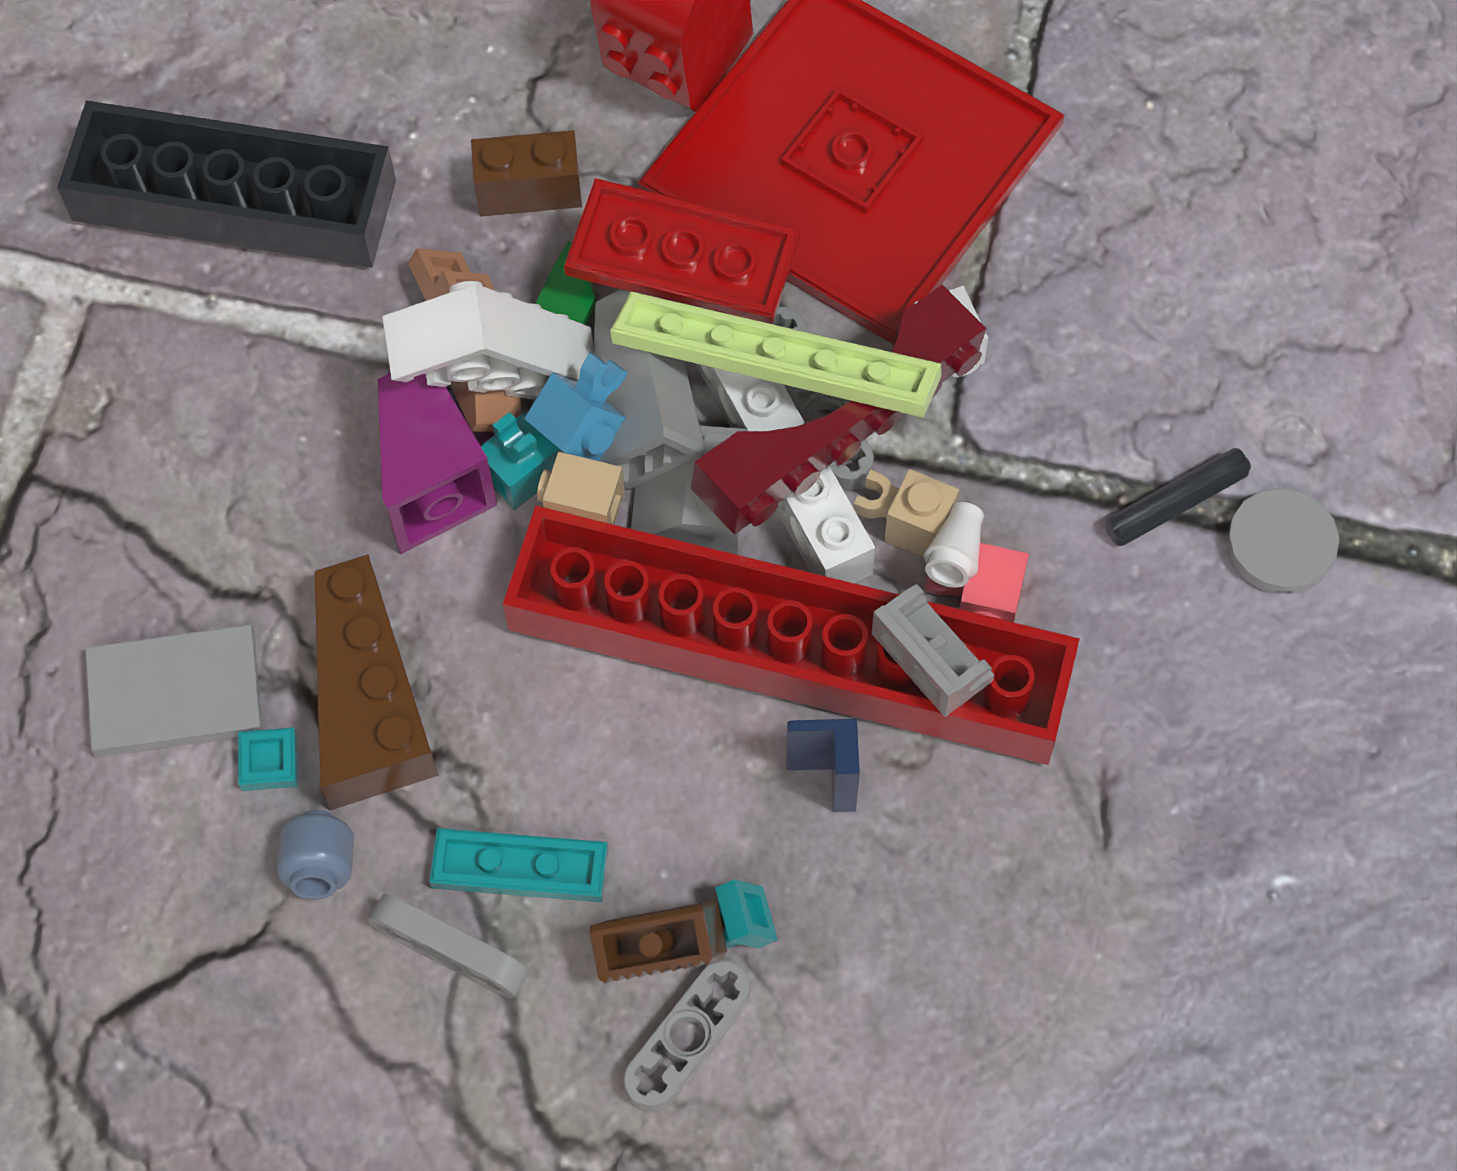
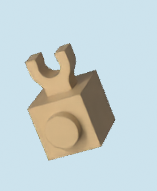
[537,452,625,524]
[853,469,960,558]

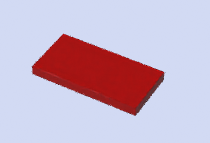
[564,178,800,324]

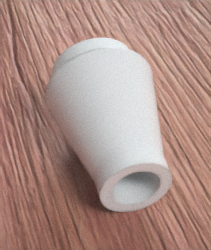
[924,502,984,588]

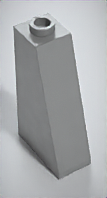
[594,289,704,489]

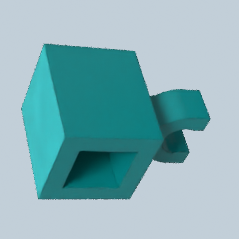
[481,412,561,511]

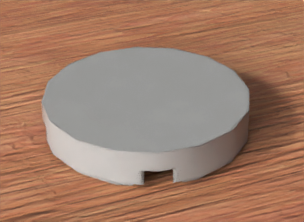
[1228,488,1340,594]

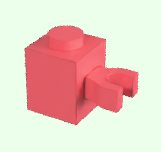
[925,543,1029,622]

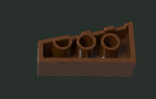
[315,554,439,811]

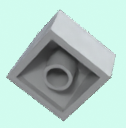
[631,426,747,555]

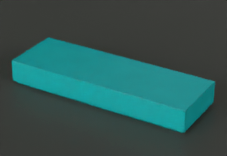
[429,828,608,903]

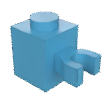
[524,352,628,461]

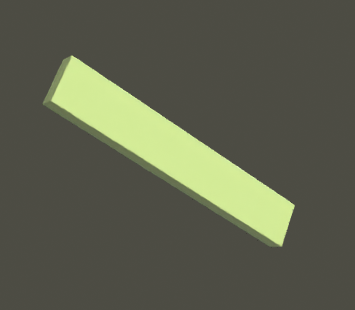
[610,292,941,418]

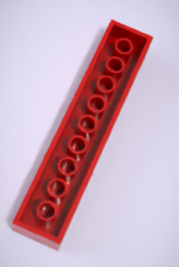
[503,505,1080,765]

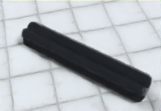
[1105,448,1251,546]

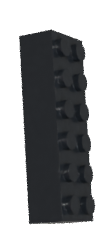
[57,100,396,268]

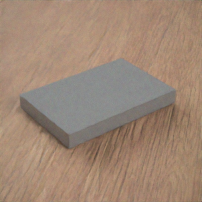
[85,624,263,758]

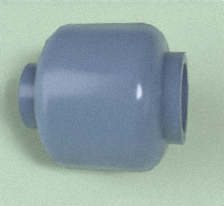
[277,810,354,900]

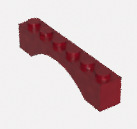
[691,284,987,535]

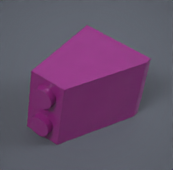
[377,370,497,554]

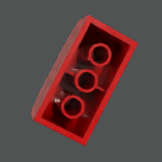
[590,0,754,112]

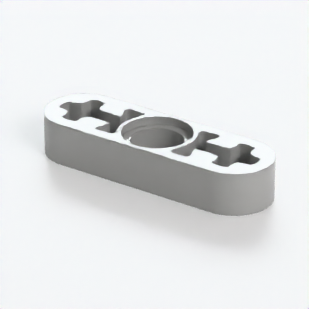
[368,894,529,999]
[624,961,750,1113]

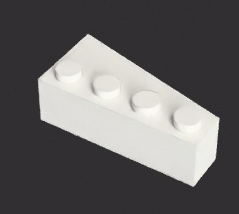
[382,281,594,400]

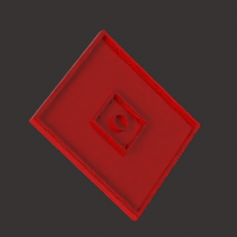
[638,0,1065,345]

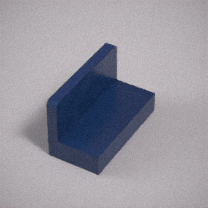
[786,718,860,812]

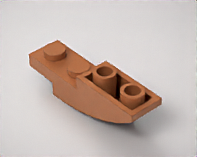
[408,248,521,432]

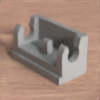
[872,584,994,717]

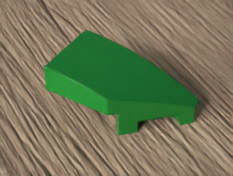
[535,241,599,326]

